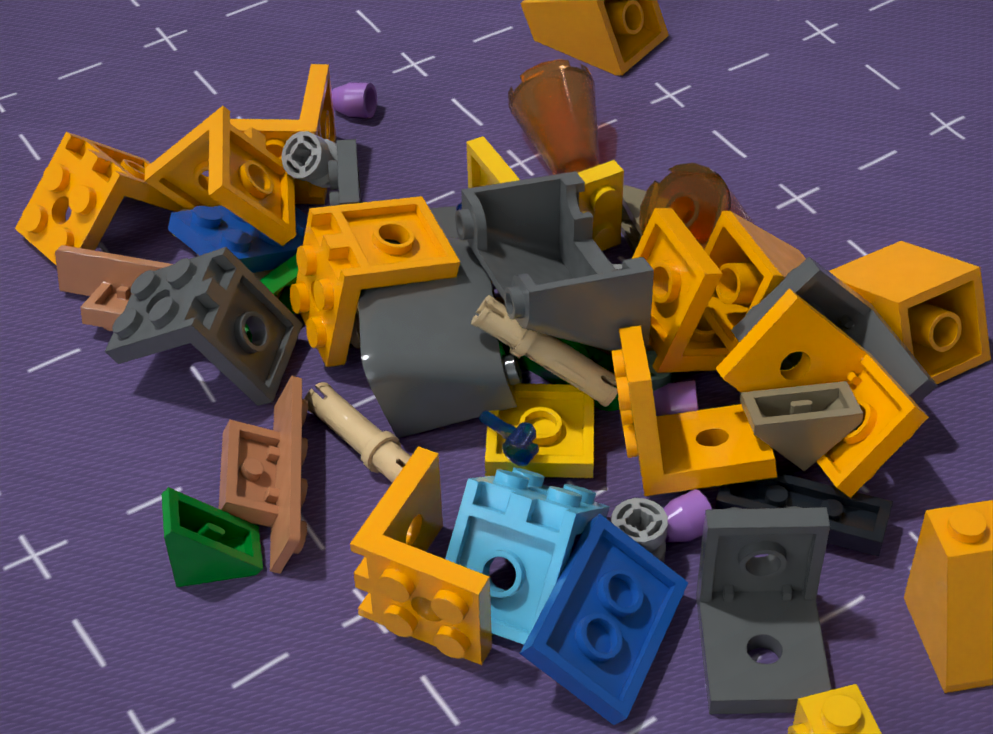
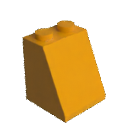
[520,0,669,76]
[703,211,806,352]
[829,241,991,384]
[904,500,993,693]

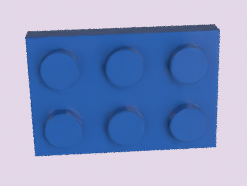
[168,205,308,273]
[520,514,689,725]

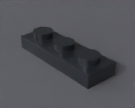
[715,472,893,557]

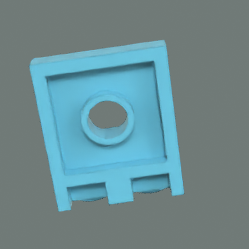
[445,467,610,644]

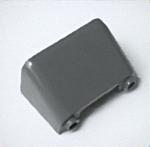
[455,171,654,351]
[358,237,522,438]

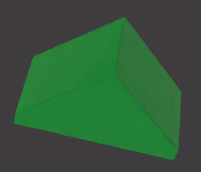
[161,487,263,588]

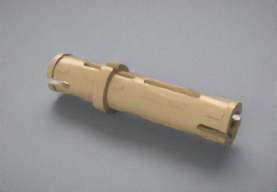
[471,295,618,407]
[305,382,411,483]

